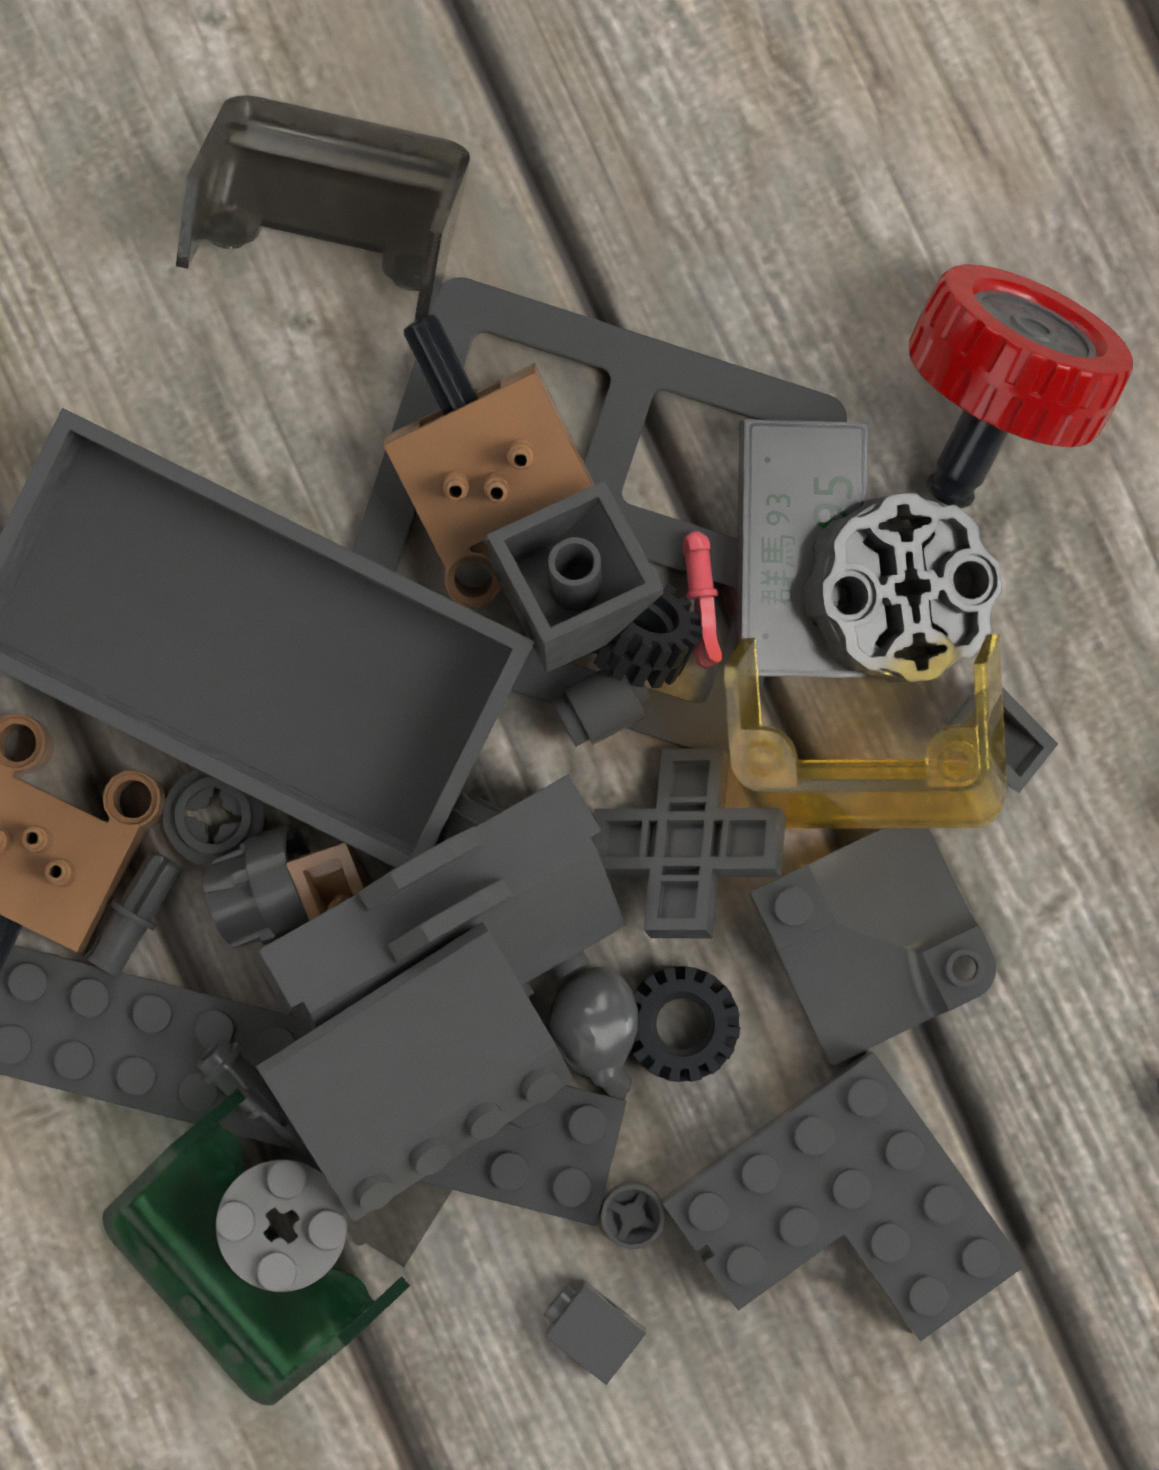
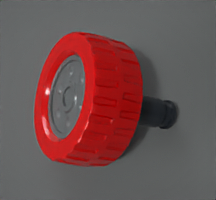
[909,264,1133,508]

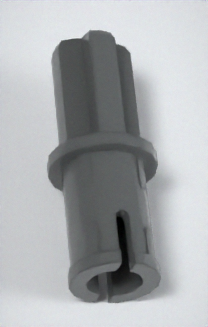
[84,852,180,977]

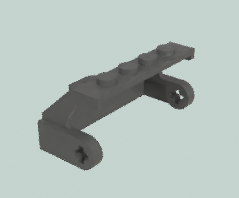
[255,774,625,1030]

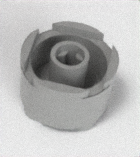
[216,1160,347,1292]

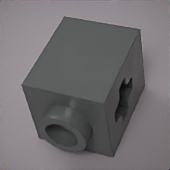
[543,1280,646,1385]

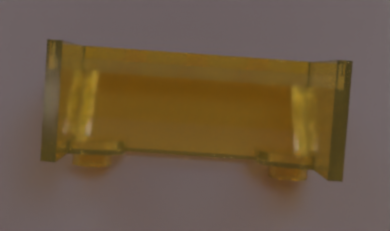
[724,634,1007,829]

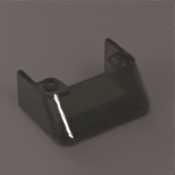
[176,95,470,321]

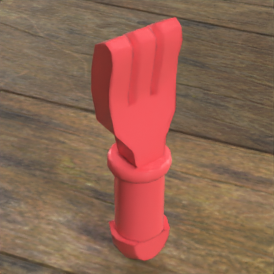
[682,531,722,669]

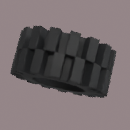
[586,583,703,688]
[631,966,741,1083]

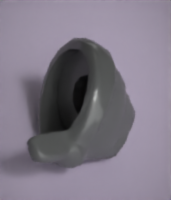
[547,967,638,1100]

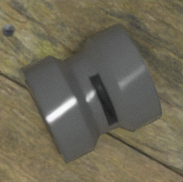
[600,1181,665,1250]

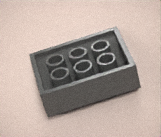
[256,922,574,1222]

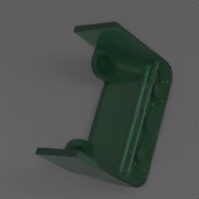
[102,1089,410,1406]

